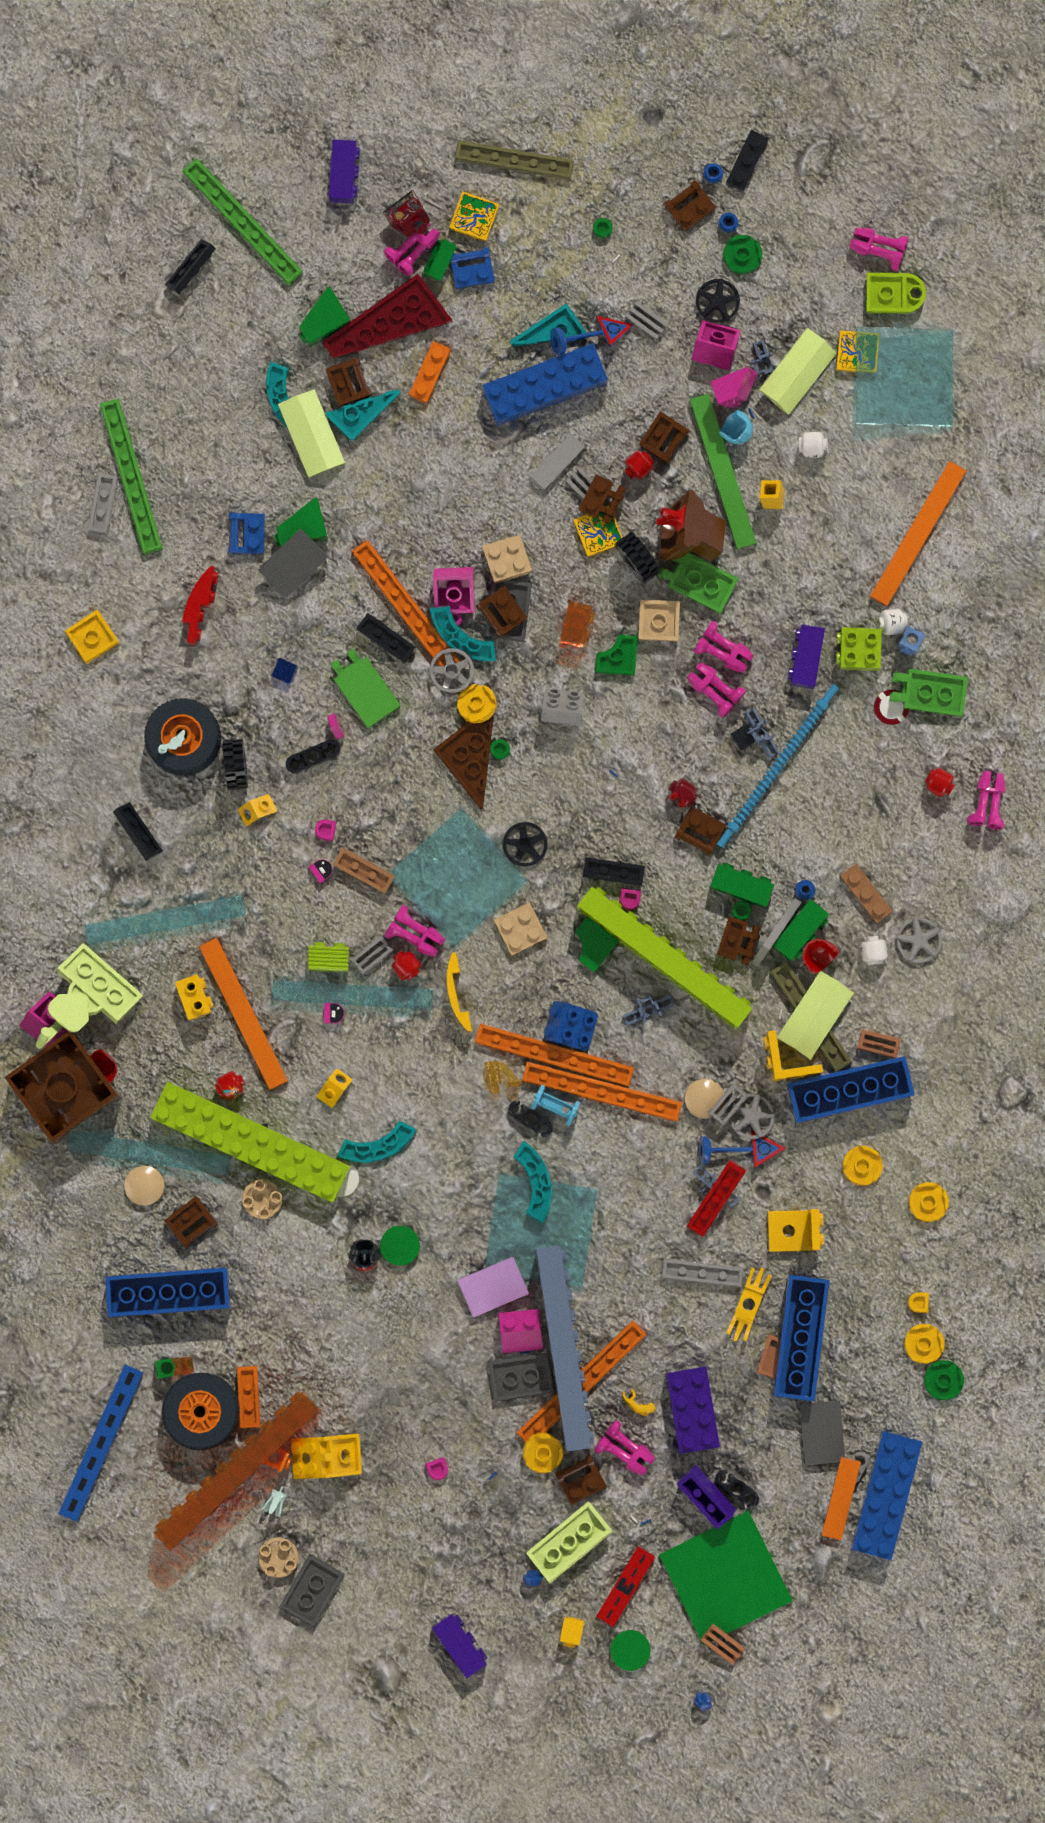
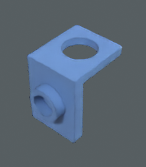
[897,626,925,656]

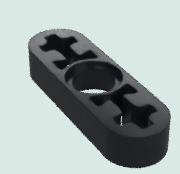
[286,739,341,774]

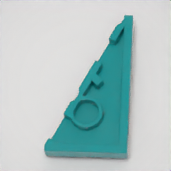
[509,303,587,347]
[325,389,401,442]

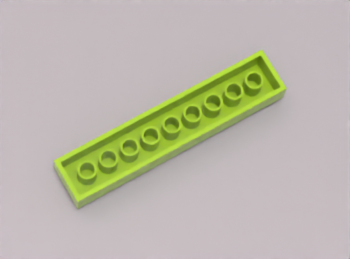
[577,887,753,1030]
[150,1081,351,1203]

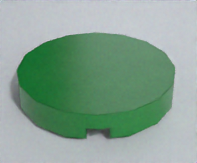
[723,235,762,275]
[380,1225,420,1266]
[924,1360,964,1400]
[610,1629,651,1671]

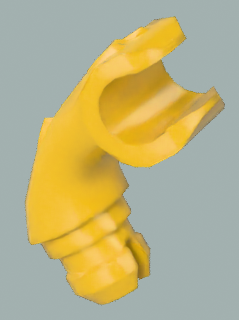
[622,1389,656,1417]

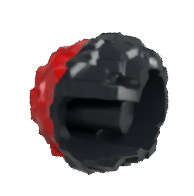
[348,1239,381,1272]

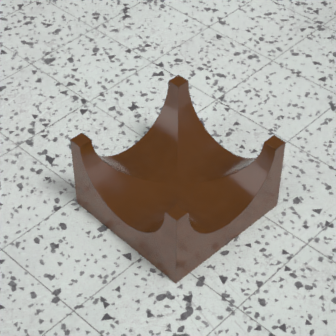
[4,1031,122,1145]

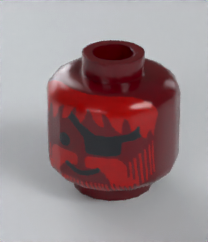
[668,778,698,808]

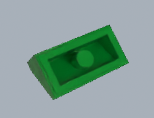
[422,239,456,280]

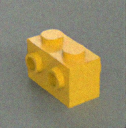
[175,974,214,1021]

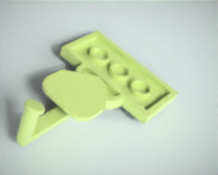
[36,943,143,1049]

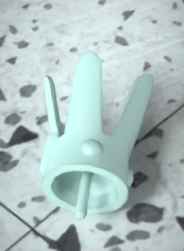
[261,1486,287,1518]

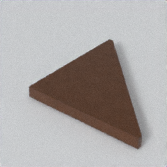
[433,715,494,810]

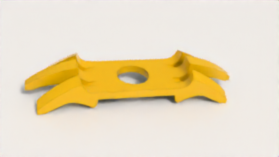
[726,1267,772,1342]

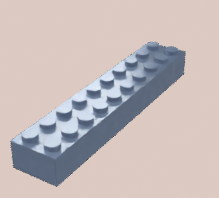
[536,1245,594,1452]

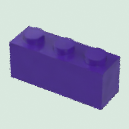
[329,139,360,204]
[788,624,825,690]
[677,1464,736,1530]
[432,1613,488,1679]

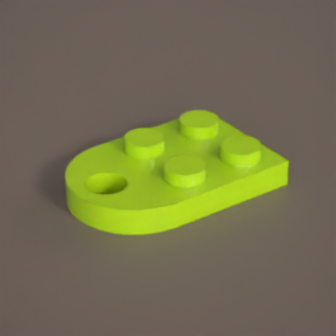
[866,273,926,314]

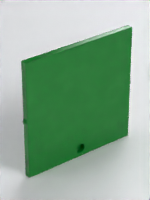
[659,1510,793,1645]

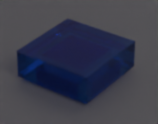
[271,658,298,685]

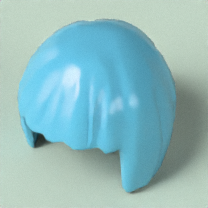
[719,410,753,444]

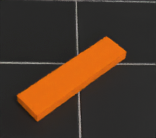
[822,1457,861,1540]

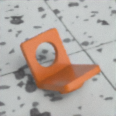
[262,1445,292,1472]

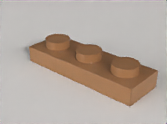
[333,847,395,894]
[840,864,892,924]

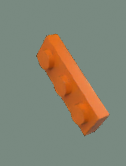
[409,341,451,404]
[237,1366,261,1428]

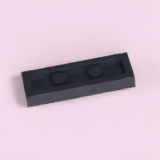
[726,130,769,192]
[165,239,216,294]
[356,613,416,664]
[113,802,163,861]
[583,857,645,886]

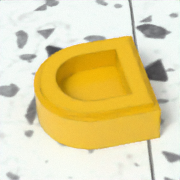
[908,1292,929,1313]

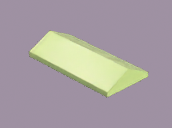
[759,328,837,415]
[278,389,345,478]
[777,971,854,1060]
[526,1501,613,1583]

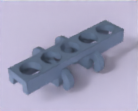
[749,340,773,381]
[744,708,779,759]
[623,993,675,1026]
[693,1165,739,1208]

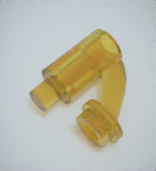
[484,1061,522,1094]

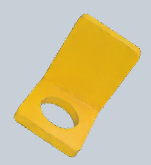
[238,794,277,827]
[317,1069,352,1108]

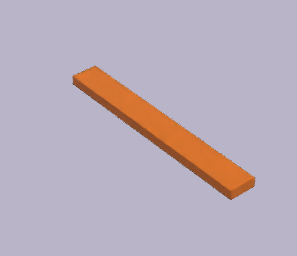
[870,461,967,607]
[351,540,460,666]
[199,938,288,1090]
[474,1023,634,1087]
[522,1062,682,1122]
[517,1320,647,1442]

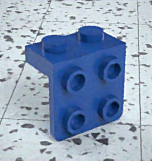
[543,1001,598,1051]

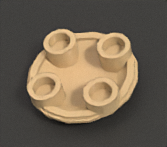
[684,1079,724,1119]
[124,1165,165,1206]
[242,1179,282,1219]
[258,1537,299,1578]

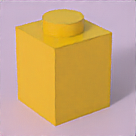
[759,480,785,509]
[560,1616,584,1648]

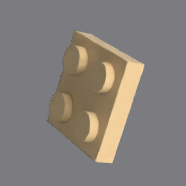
[482,535,532,584]
[638,600,680,642]
[494,902,547,956]

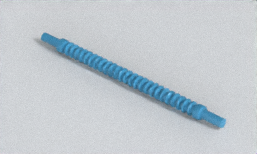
[716,684,839,849]

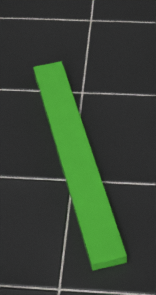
[182,158,303,286]
[690,394,756,550]
[100,398,163,555]

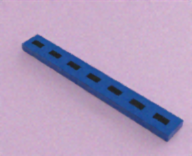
[58,1364,144,1522]

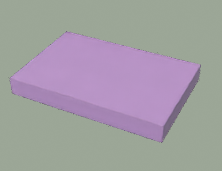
[457,1256,529,1317]

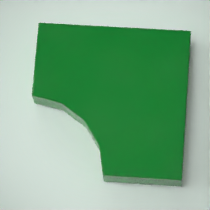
[595,635,638,676]
[575,917,619,973]

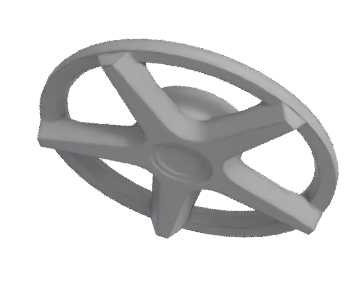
[430,648,474,693]
[897,918,942,963]
[730,1094,775,1139]

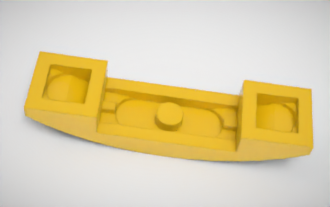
[447,952,472,1033]

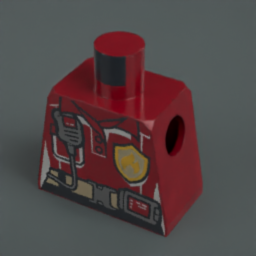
[383,190,430,237]

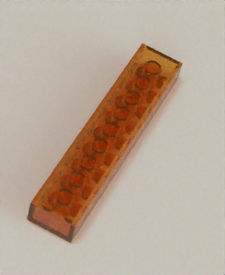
[154,1391,321,1551]

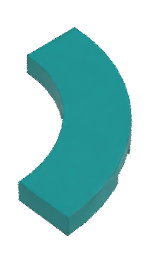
[266,361,289,429]
[430,606,496,662]
[336,1120,417,1163]
[513,1141,552,1224]

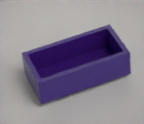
[666,1366,720,1454]

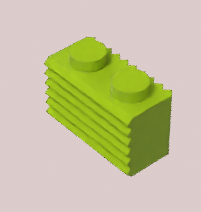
[308,942,350,973]

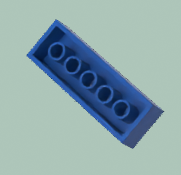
[482,343,608,426]
[786,1056,915,1124]
[105,1268,231,1317]
[773,1275,830,1401]
[850,1430,922,1561]

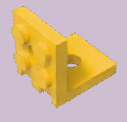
[763,1030,823,1081]
[768,1209,824,1252]
[291,1433,362,1479]

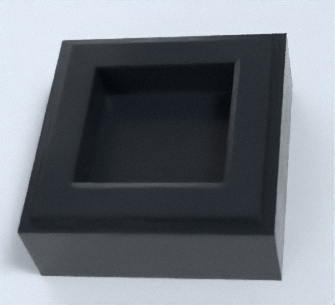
[730,724,755,751]

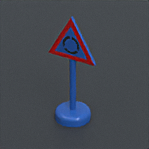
[550,316,634,356]
[698,1130,786,1169]

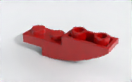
[182,566,219,646]

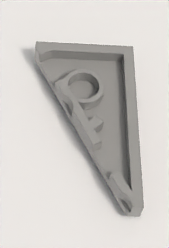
[751,897,802,967]

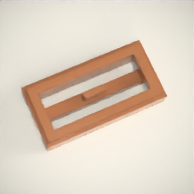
[857,1029,901,1059]
[701,1624,745,1665]

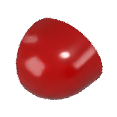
[803,939,840,974]
[90,1049,118,1083]

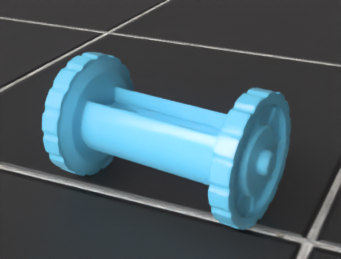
[531,1085,581,1126]

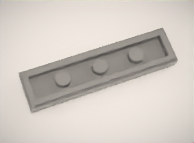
[661,1258,744,1288]

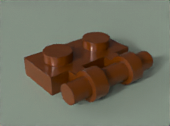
[578,474,626,524]
[716,917,761,966]

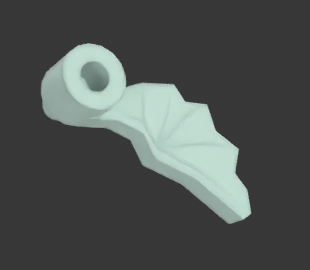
[158,730,185,754]

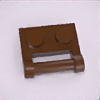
[663,180,716,232]
[325,358,373,407]
[639,411,690,464]
[475,586,527,639]
[674,806,726,857]
[164,1196,219,1249]
[554,1454,607,1505]

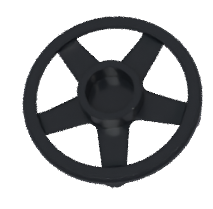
[696,279,740,323]
[503,822,548,867]

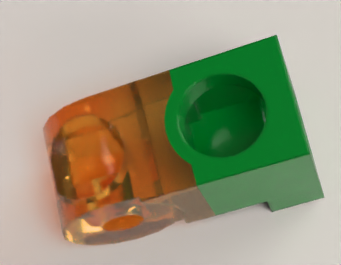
[155,1356,194,1379]

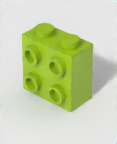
[836,627,882,671]

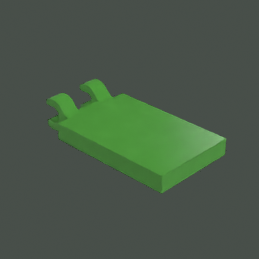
[657,553,739,614]
[330,649,401,729]
[889,668,968,717]

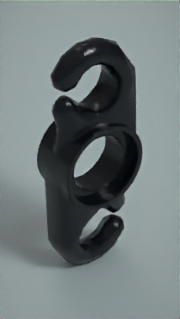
[508,1100,553,1137]
[715,1470,759,1508]

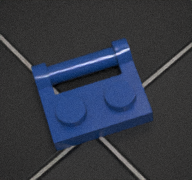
[451,247,495,289]
[228,513,265,554]

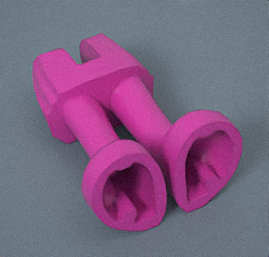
[383,223,441,277]
[849,228,909,272]
[693,620,754,673]
[686,662,746,719]
[967,771,1005,830]
[384,904,446,957]
[594,1419,656,1476]

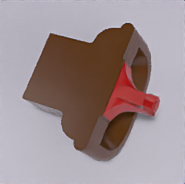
[656,489,726,561]

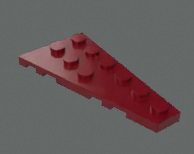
[322,274,453,359]

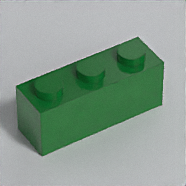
[709,862,775,909]
[772,899,829,962]

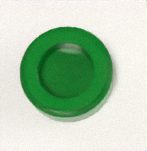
[593,218,613,239]
[490,739,510,760]
[732,901,752,921]

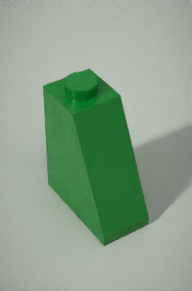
[298,286,350,347]
[274,498,328,546]

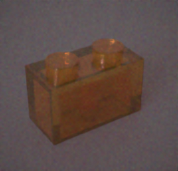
[560,601,595,648]

